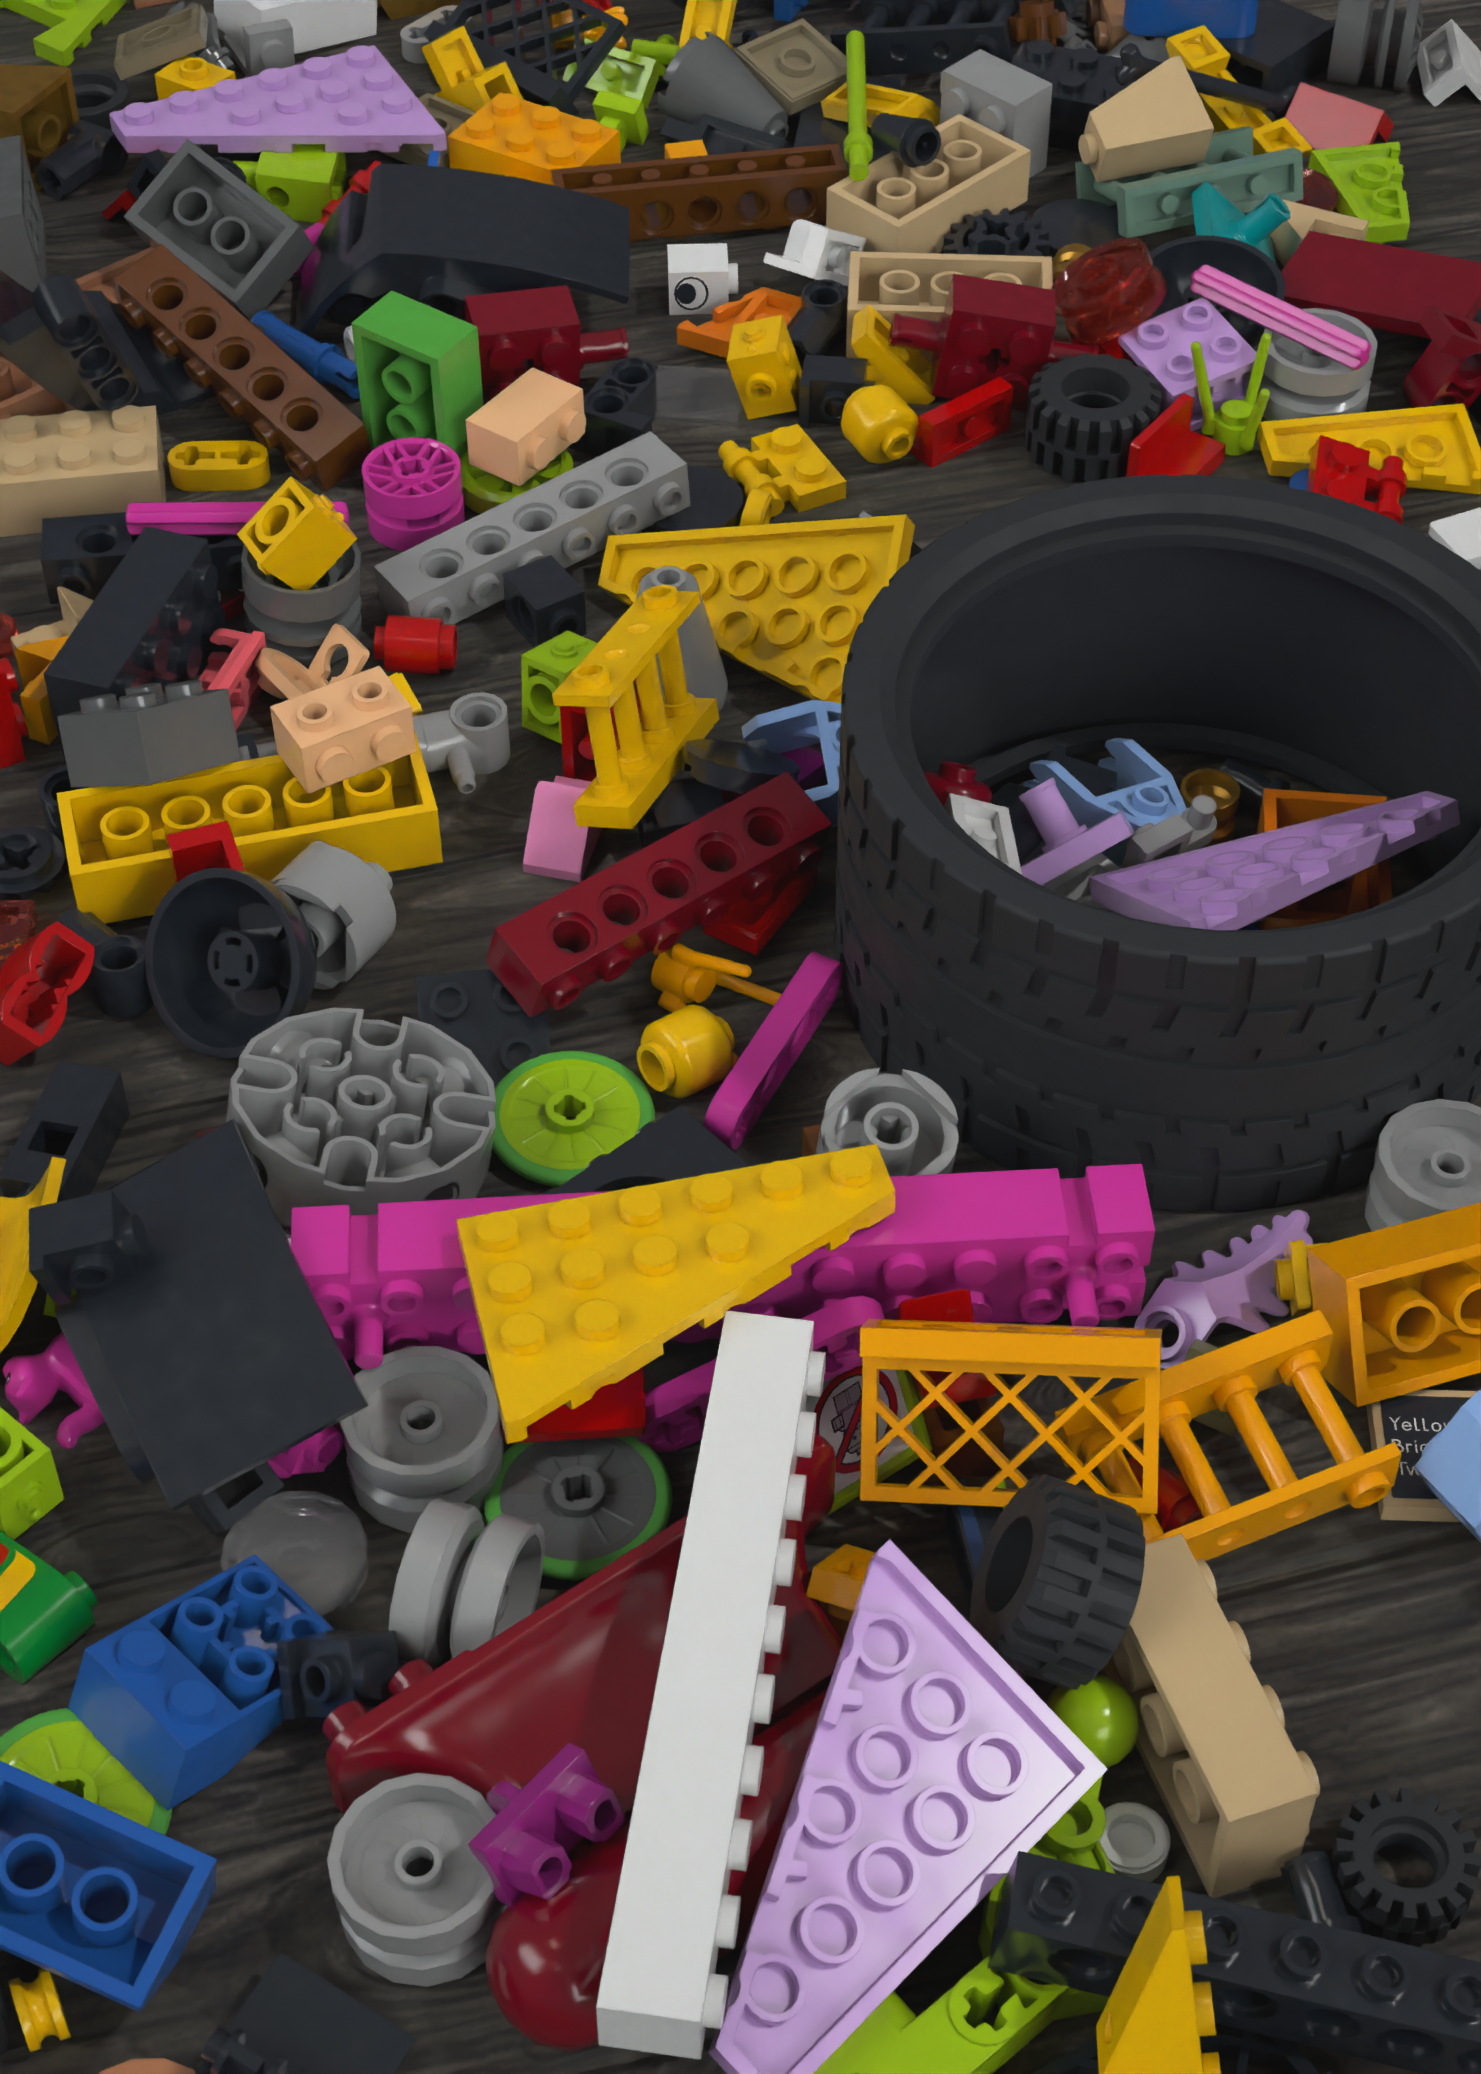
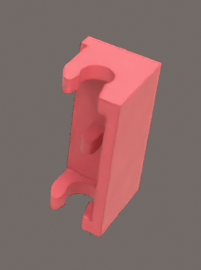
[198,629,267,731]

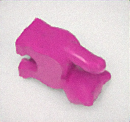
[3,1332,105,1449]

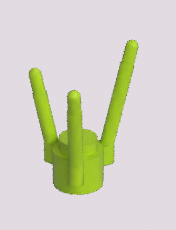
[1190,333,1272,456]

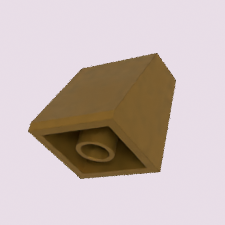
[0,64,80,192]

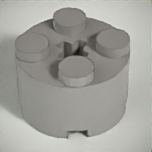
[270,841,396,990]
[815,1068,959,1177]

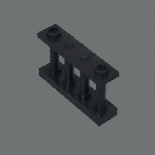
[830,0,1027,75]

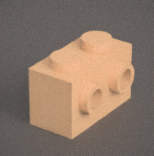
[466,367,586,486]
[270,666,416,794]

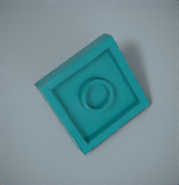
[1191,181,1291,264]

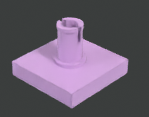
[1018,777,1134,885]

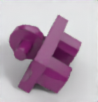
[468,1743,625,1907]

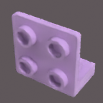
[1118,298,1257,431]

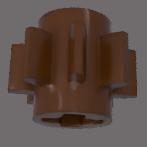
[1009,0,1067,46]

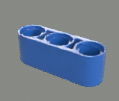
[1123,0,1259,39]

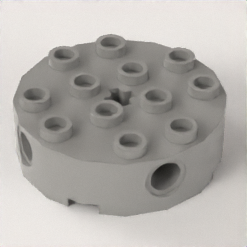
[226,1008,496,1229]

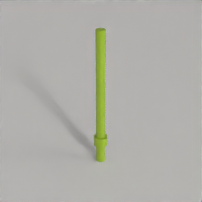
[844,30,873,181]

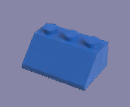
[0,1761,217,2013]

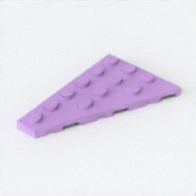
[109,45,447,153]
[1089,791,1460,930]
[708,1539,1107,2074]

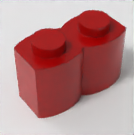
[0,921,95,1066]

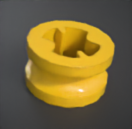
[9,1968,71,2052]

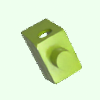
[233,144,347,223]

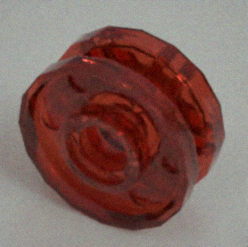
[1051,238,1167,345]

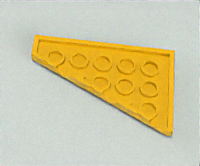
[598,514,915,703]
[456,1144,896,1444]

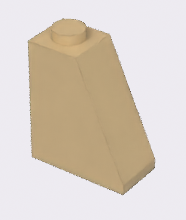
[1079,56,1214,183]

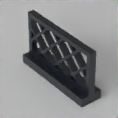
[423,0,627,116]

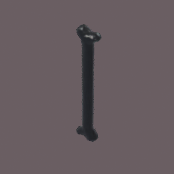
[1115,43,1298,120]

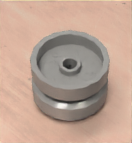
[1257,308,1378,421]
[1365,1099,1481,1231]
[340,1346,504,1533]
[388,1497,545,1669]
[327,1773,508,1987]

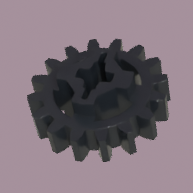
[943,208,1050,257]

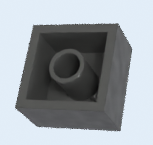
[57,680,241,788]

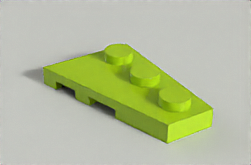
[1308,142,1410,244]

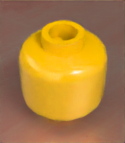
[840,384,919,464]
[637,1004,735,1099]

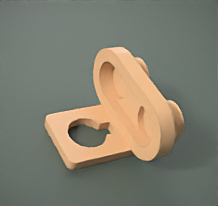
[255,624,370,700]

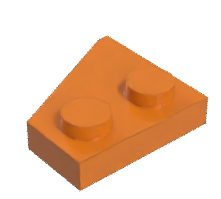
[677,287,802,358]

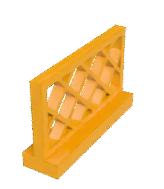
[860,1319,1162,1514]

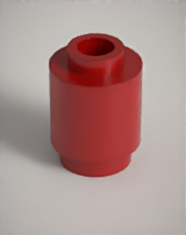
[374,615,458,675]

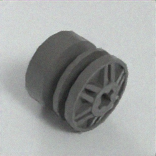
[1327,0,1424,91]
[241,542,362,669]

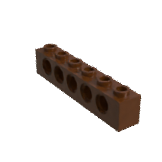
[551,143,847,243]
[114,244,371,492]

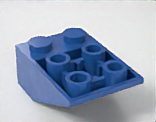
[68,1554,334,1811]

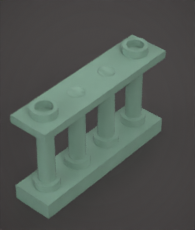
[1075,126,1303,238]

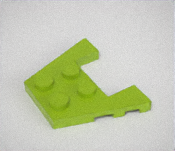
[0,0,128,67]

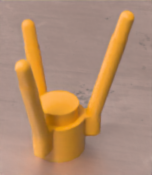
[651,943,782,1067]

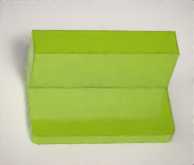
[562,38,669,110]

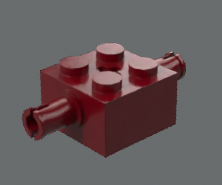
[888,273,1099,411]
[465,285,629,405]

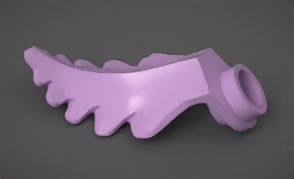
[1134,1210,1313,1369]

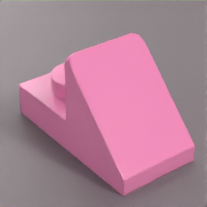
[523,776,603,882]

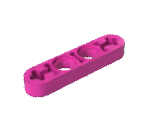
[703,951,844,1150]
[638,1296,885,1453]

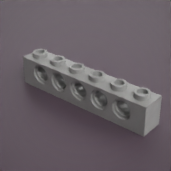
[374,431,691,624]

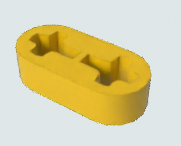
[167,440,271,492]

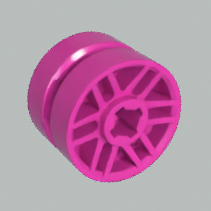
[362,437,465,551]

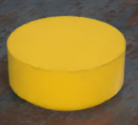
[740,488,774,526]

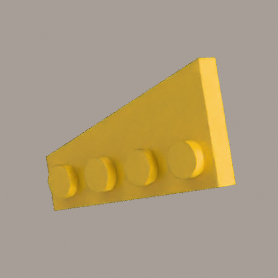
[1257,403,1481,494]

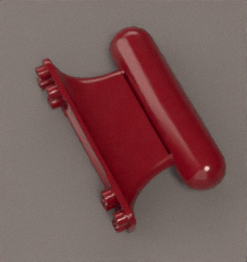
[322,1434,1021,2052]

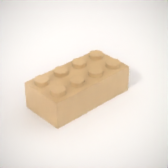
[826,114,1031,254]
[846,251,1053,363]
[0,405,166,537]
[1099,1534,1320,1898]

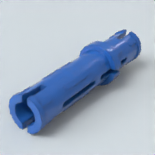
[250,310,360,399]

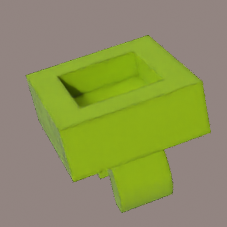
[592,90,650,152]

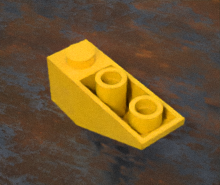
[1096,1876,1221,2074]

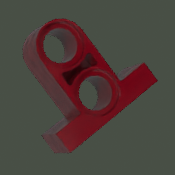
[1402,305,1481,411]

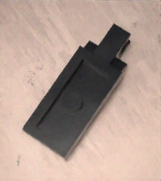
[660,114,790,155]

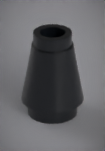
[871,113,941,168]

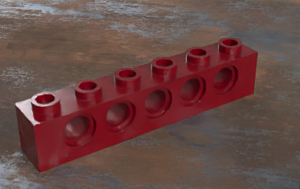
[485,771,832,1018]

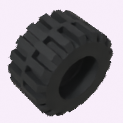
[1025,353,1161,482]
[970,1474,1145,1690]

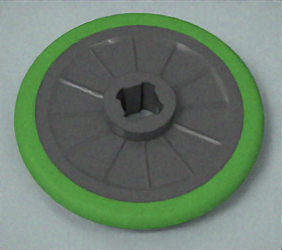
[484,1436,673,1581]

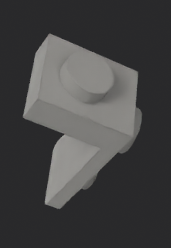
[224,19,295,77]

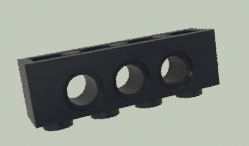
[41,501,265,604]

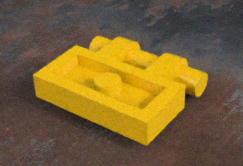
[718,424,846,517]

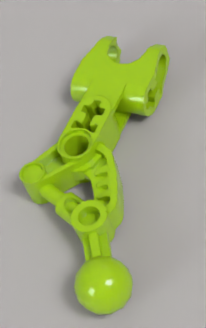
[813,1674,1139,2074]

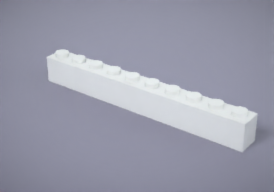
[596,1311,826,2060]

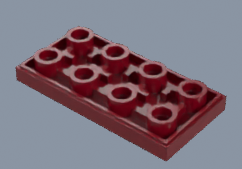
[1281,231,1481,340]

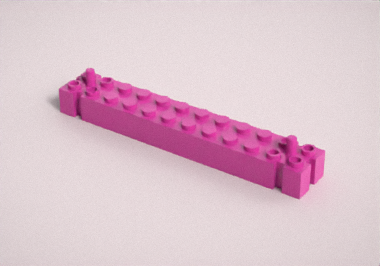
[291,1164,1155,1369]

